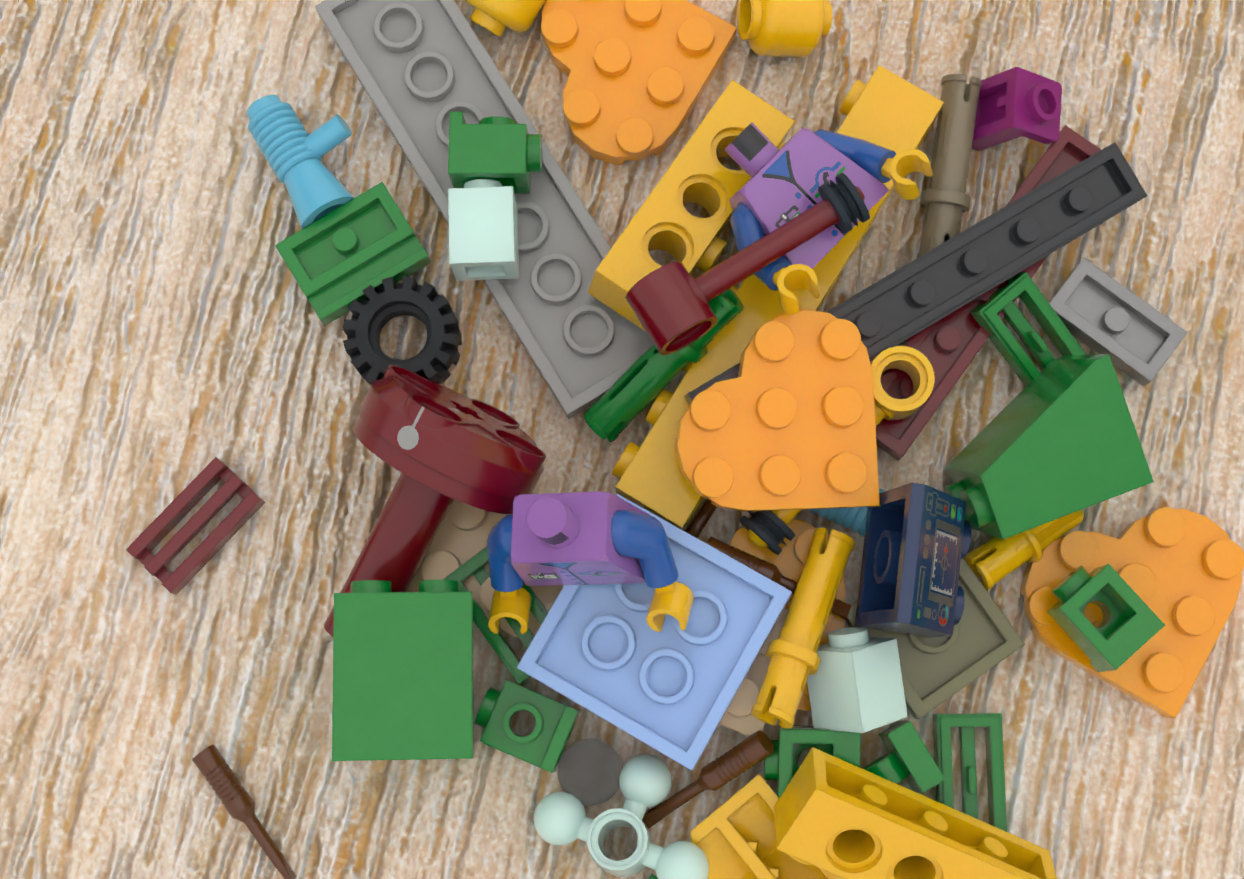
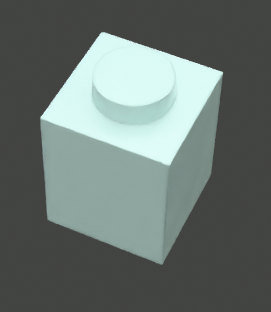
[448,179,519,281]
[807,627,908,733]

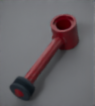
[625,173,870,355]

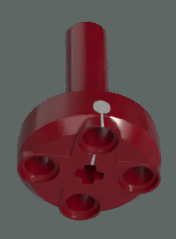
[324,365,546,637]

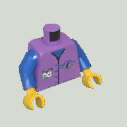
[724,122,933,315]
[487,491,694,634]

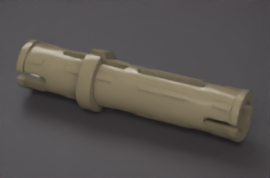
[916,74,982,259]

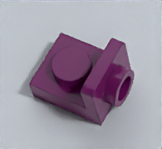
[972,67,1062,151]

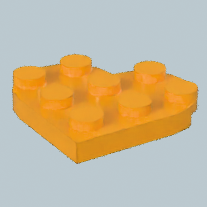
[541,0,737,165]
[675,309,880,512]
[1020,507,1244,718]

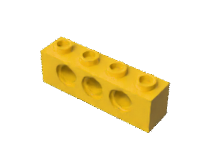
[587,80,795,332]
[774,747,1057,879]

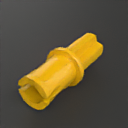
[964,510,1084,591]

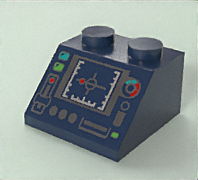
[855,482,971,637]

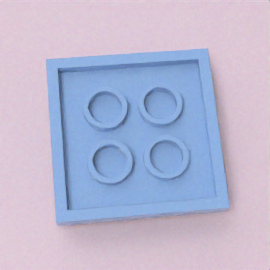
[517,494,792,771]

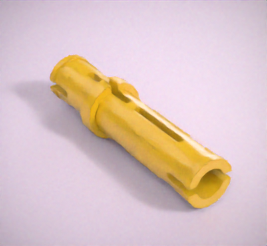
[751,528,856,728]

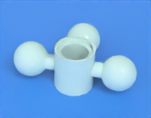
[534,754,709,879]

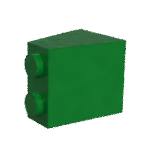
[944,354,1154,539]
[332,580,474,761]

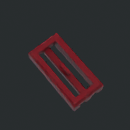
[126,457,265,595]

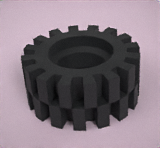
[343,276,462,385]

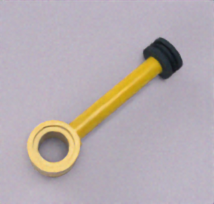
[739,346,935,555]

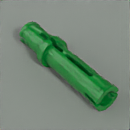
[584,289,744,442]

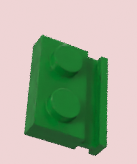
[275,182,431,326]

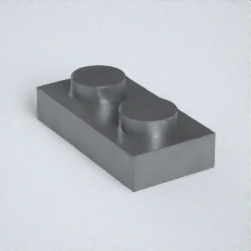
[1048,258,1188,387]

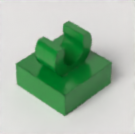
[863,721,946,793]

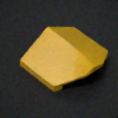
[690,774,845,879]

